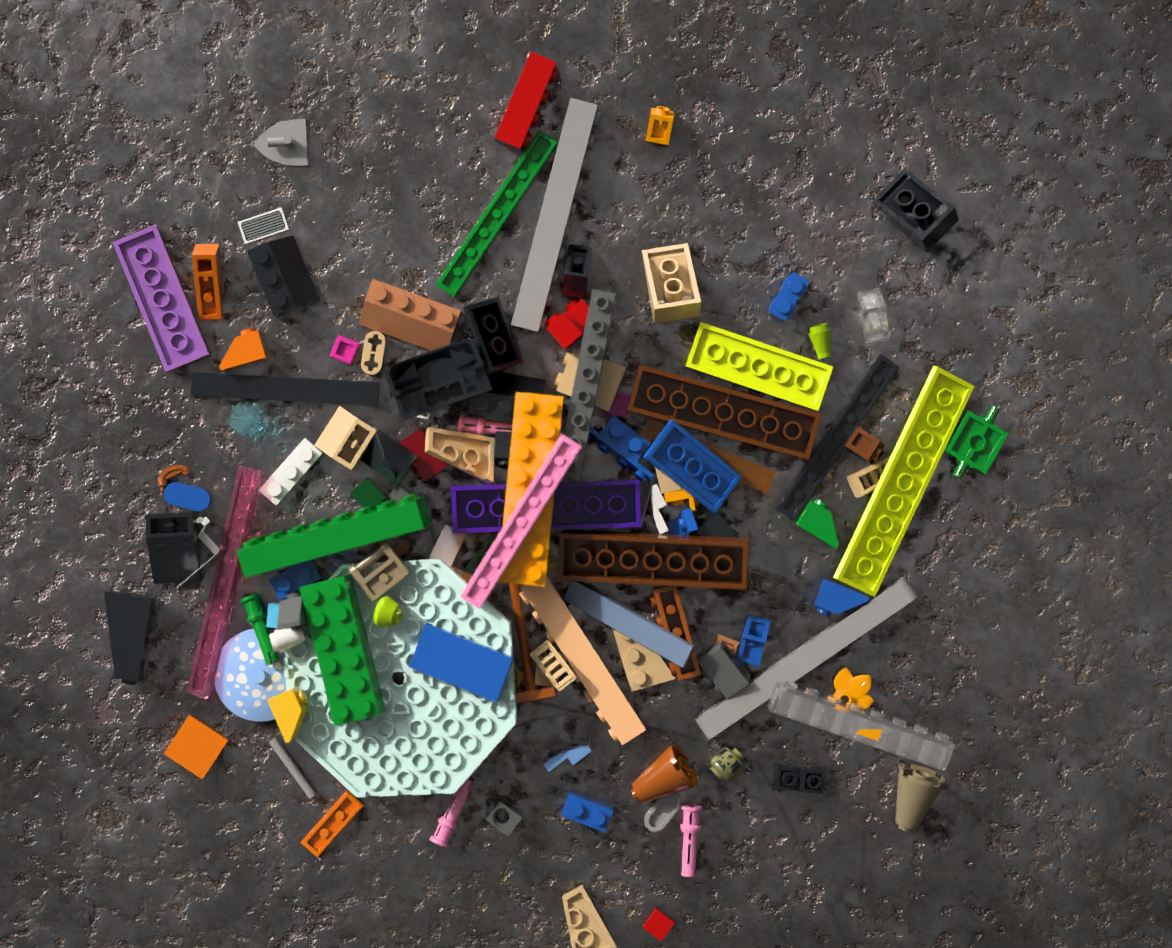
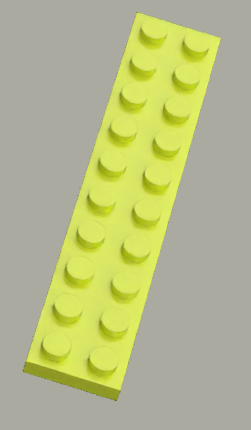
[833,366,975,597]

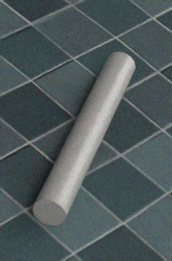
[269,737,317,799]

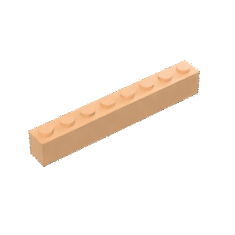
[519,574,646,745]

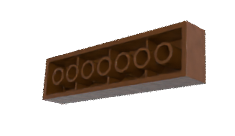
[627,365,821,460]
[558,530,750,590]

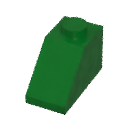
[795,499,839,549]

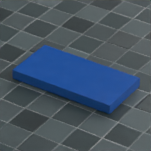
[643,420,742,514]
[409,623,514,702]

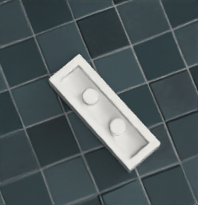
[259,438,323,506]

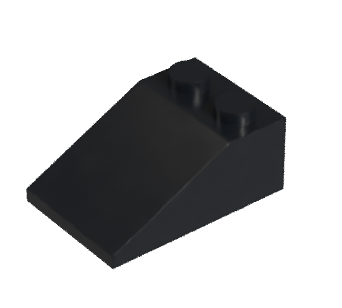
[872,168,959,253]

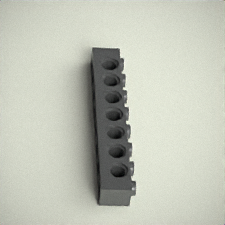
[564,289,617,480]

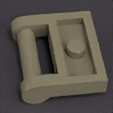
[349,539,411,602]

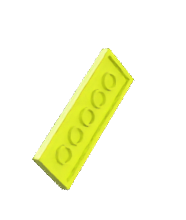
[685,322,833,411]

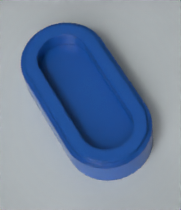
[164,482,211,511]

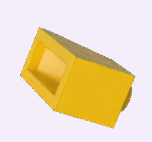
[267,686,308,743]

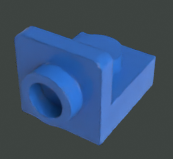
[667,508,698,536]

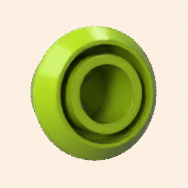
[373,596,403,627]

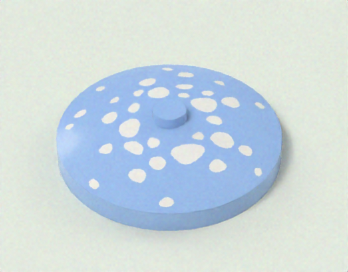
[214,628,287,722]

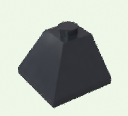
[361,430,418,487]

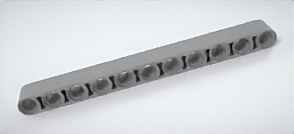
[695,577,918,739]

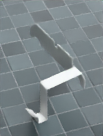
[177,517,226,588]

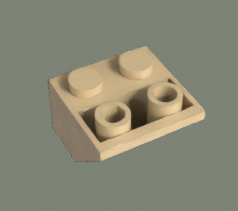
[315,406,378,470]

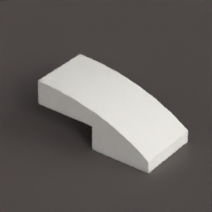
[651,484,668,534]

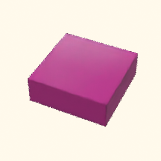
[330,335,360,365]
[603,392,630,417]

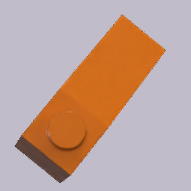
[192,244,222,320]

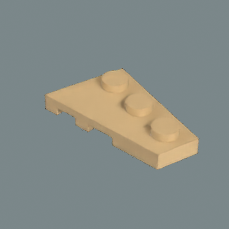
[425,427,495,484]
[612,628,676,692]
[562,884,617,948]

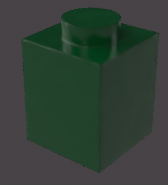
[350,477,387,509]

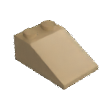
[642,243,701,324]

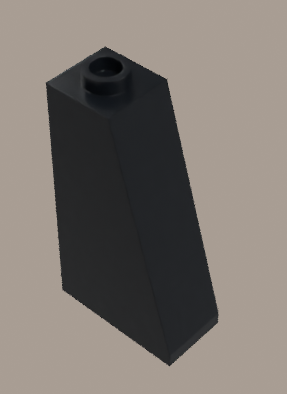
[104,590,156,685]

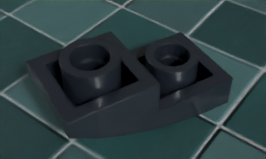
[773,765,825,794]

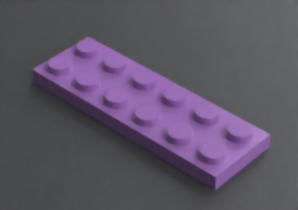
[112,225,210,372]

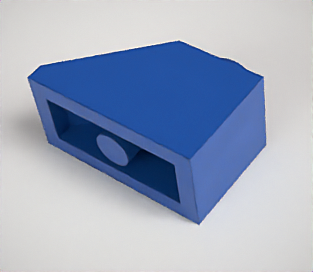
[813,578,869,616]

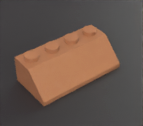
[359,279,462,350]

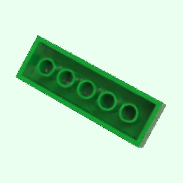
[299,574,386,726]

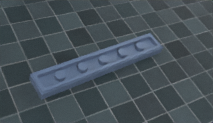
[563,581,695,668]

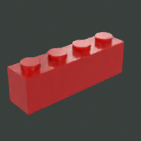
[494,51,559,152]

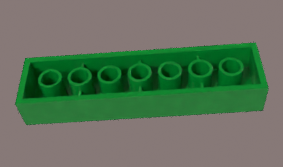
[237,493,432,578]

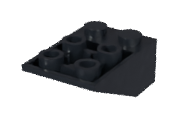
[145,511,201,584]

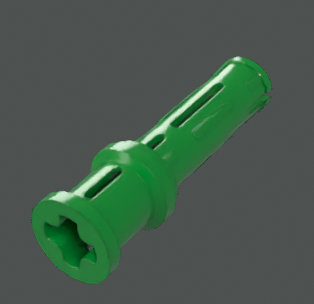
[240,594,280,666]

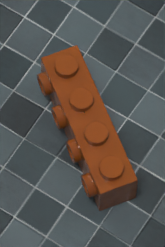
[649,585,701,681]

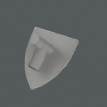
[253,119,308,166]

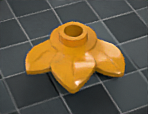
[832,667,874,711]

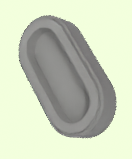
[644,793,682,832]

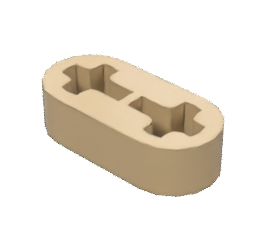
[361,331,386,375]

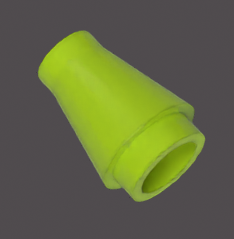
[808,323,831,359]

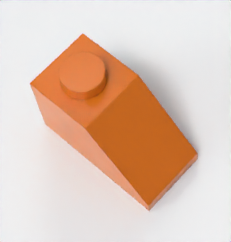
[219,328,269,372]

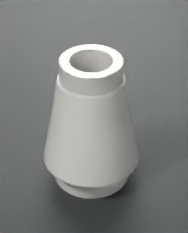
[270,627,306,653]

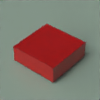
[642,908,675,941]

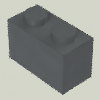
[698,640,751,699]

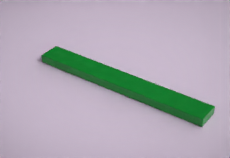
[435,130,558,298]

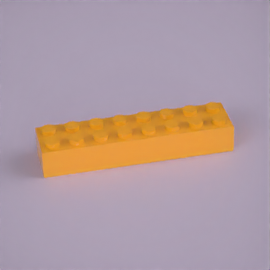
[498,392,564,587]

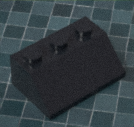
[247,235,320,318]
[463,297,524,375]
[468,369,546,421]

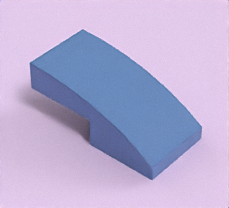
[543,745,592,772]

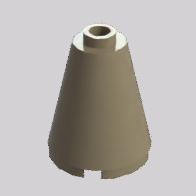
[895,764,945,832]

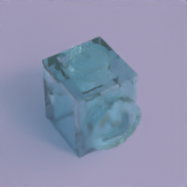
[226,401,266,439]

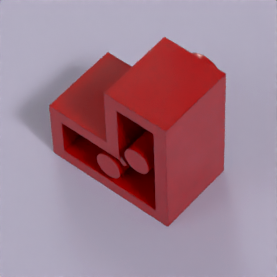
[546,299,589,351]

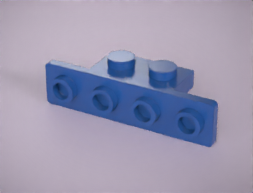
[588,415,655,483]

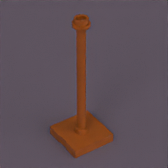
[509,583,557,704]

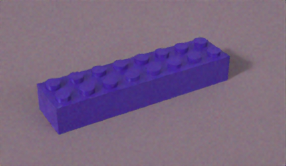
[451,480,641,533]

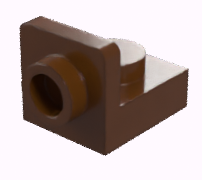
[845,427,885,464]

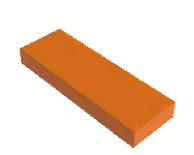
[300,789,365,858]

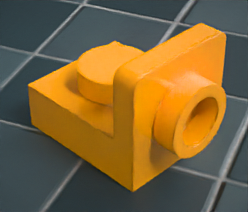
[646,106,674,145]
[663,489,699,512]

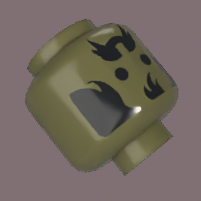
[710,747,745,782]

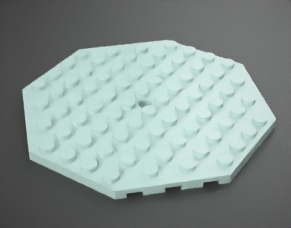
[283,559,517,797]

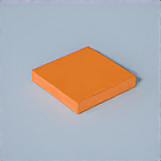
[164,714,229,779]

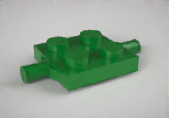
[944,405,1009,479]

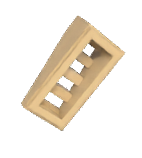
[846,456,890,498]
[530,640,577,692]

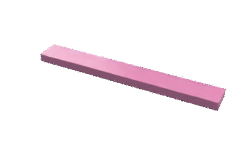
[460,434,582,609]

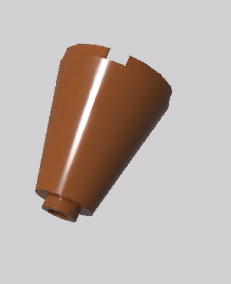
[631,745,698,803]

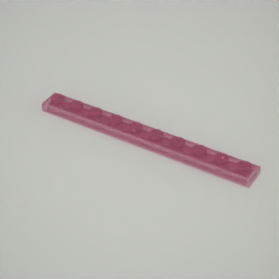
[187,465,263,699]

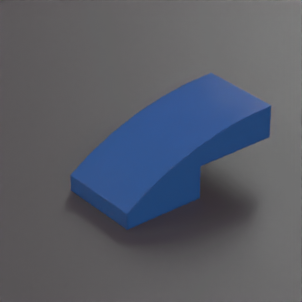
[737,615,771,667]

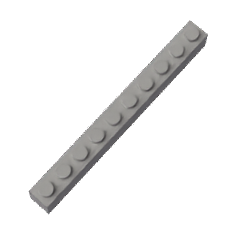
[511,98,601,333]

